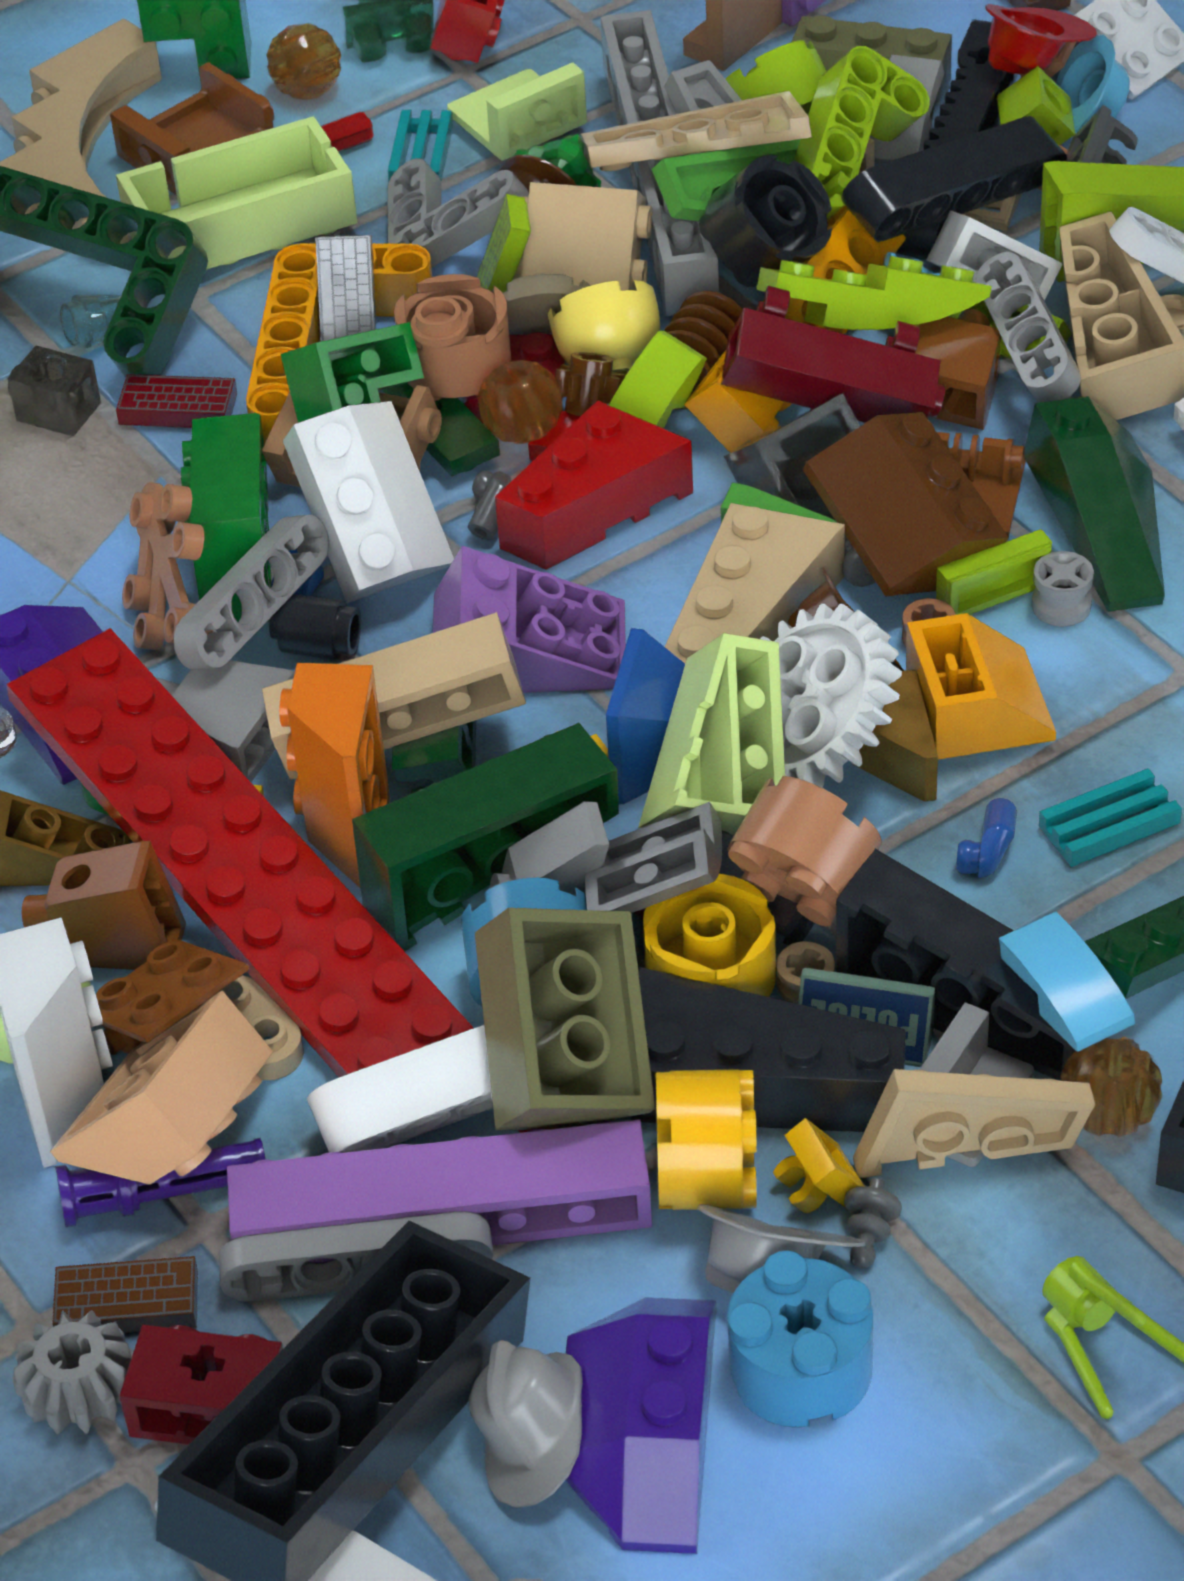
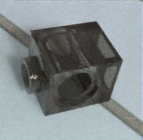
[7,345,101,437]

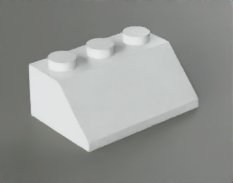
[283,401,454,603]
[0,917,113,1168]

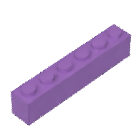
[227,1119,652,1263]

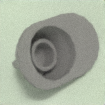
[698,1204,866,1293]
[469,1340,583,1508]

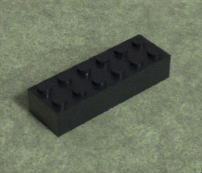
[156,1220,530,1581]

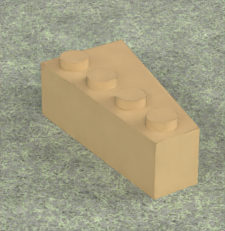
[665,503,845,663]

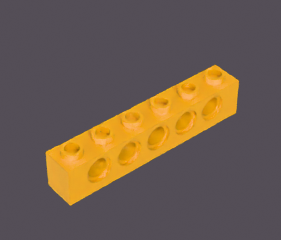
[684,206,906,453]

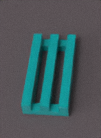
[387,109,453,181]
[1039,768,1182,867]

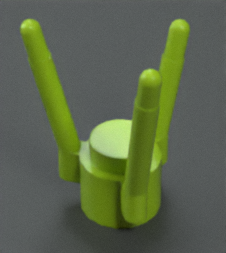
[1042,1256,1184,1419]

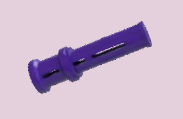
[55,1138,266,1227]

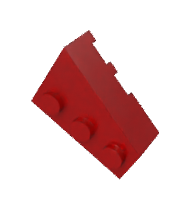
[495,400,693,570]

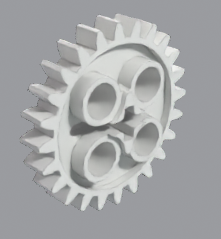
[760,604,902,788]

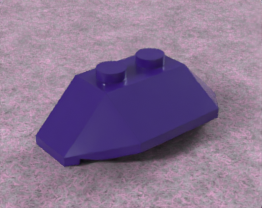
[0,605,103,785]
[565,1297,717,1554]

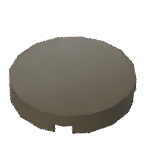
[491,274,591,335]

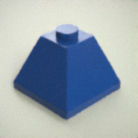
[606,628,685,804]

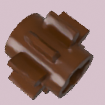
[553,352,625,416]

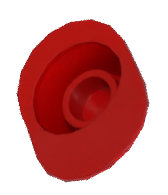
[985,4,1097,74]

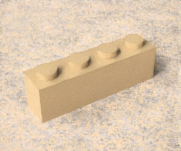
[262,612,526,780]

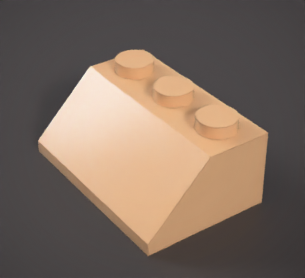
[50,991,273,1185]

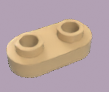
[208,975,304,1080]

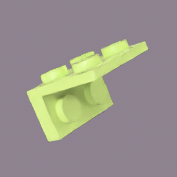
[447,62,587,161]

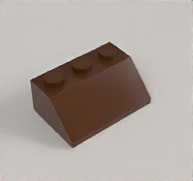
[802,412,1008,597]

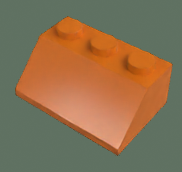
[279,663,390,889]

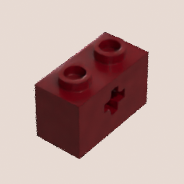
[119,1324,283,1445]

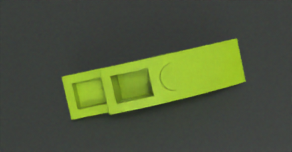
[756,256,992,330]

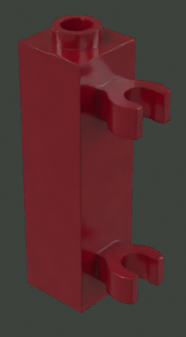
[721,286,945,423]

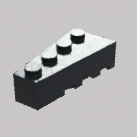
[631,967,906,1132]

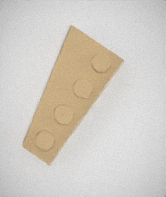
[581,91,812,171]

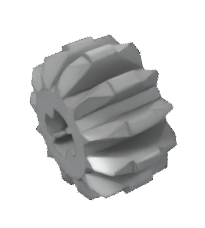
[12,1310,133,1435]

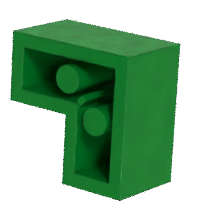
[137,0,251,79]
[280,322,424,423]

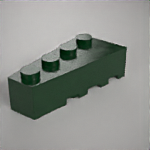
[352,723,619,951]

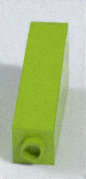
[1039,161,1184,282]

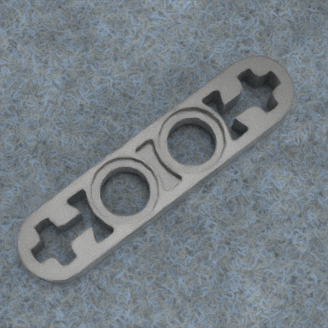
[976,252,1081,403]
[174,515,329,670]
[219,1211,493,1301]

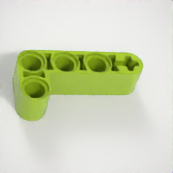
[794,46,930,220]

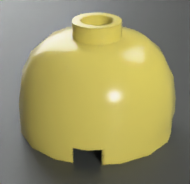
[547,281,661,378]

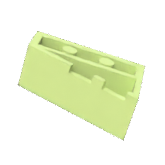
[638,633,785,835]

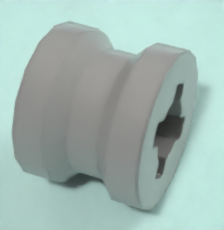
[1032,551,1094,627]

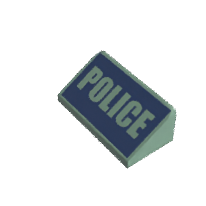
[798,968,935,1066]

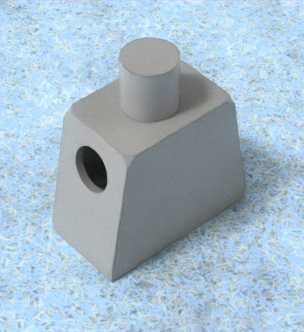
[156,660,294,783]

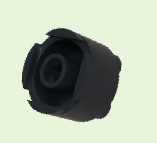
[699,155,832,287]

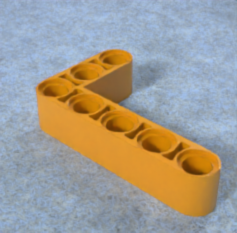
[246,243,432,445]

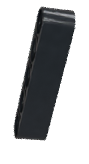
[841,116,1067,242]

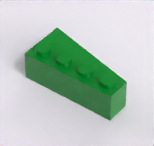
[181,413,272,622]

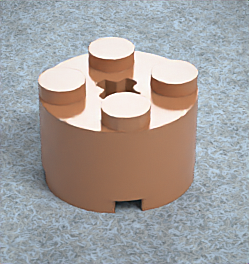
[394,274,511,401]
[728,776,882,927]

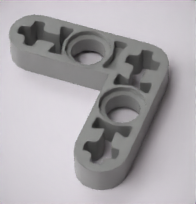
[388,158,529,268]

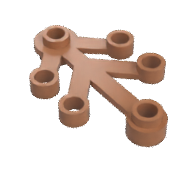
[122,482,213,650]

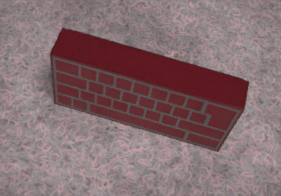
[116,374,237,428]

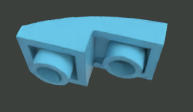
[999,911,1135,1052]

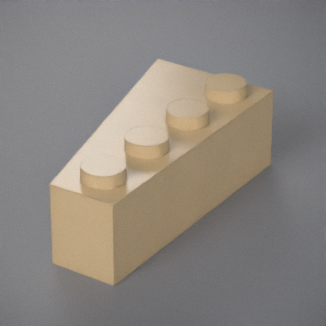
[1059,211,1184,420]

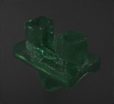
[342,0,434,63]

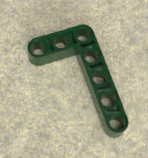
[0,166,208,377]

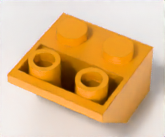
[906,613,1056,760]

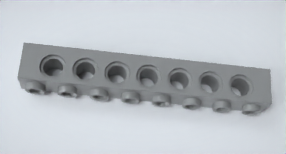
[600,10,719,316]

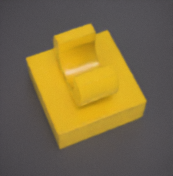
[773,1118,864,1214]

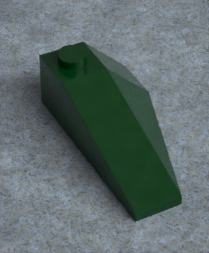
[1024,396,1165,612]

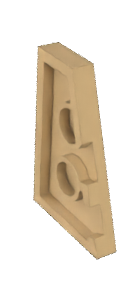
[853,1069,1095,1178]

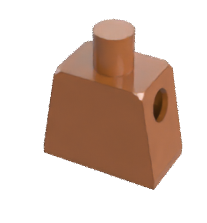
[915,309,1001,430]
[21,841,186,970]

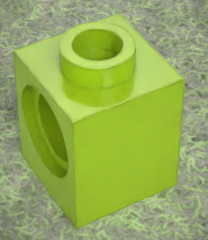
[997,66,1075,145]

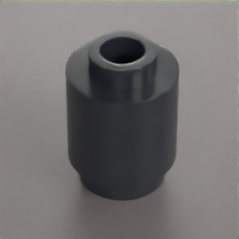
[269,594,361,659]

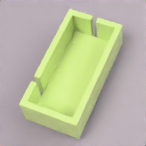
[116,116,358,270]

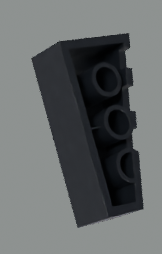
[836,848,1104,1082]

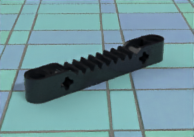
[896,19,1018,259]

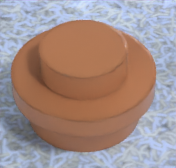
[411,297,469,349]

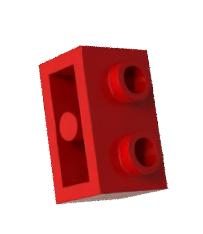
[430,0,505,63]

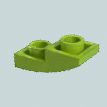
[609,331,707,429]

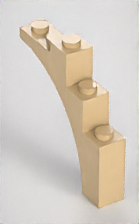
[0,18,162,244]

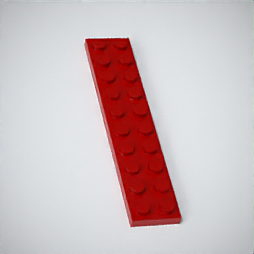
[6,628,474,1077]

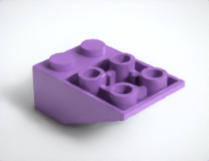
[433,546,626,693]

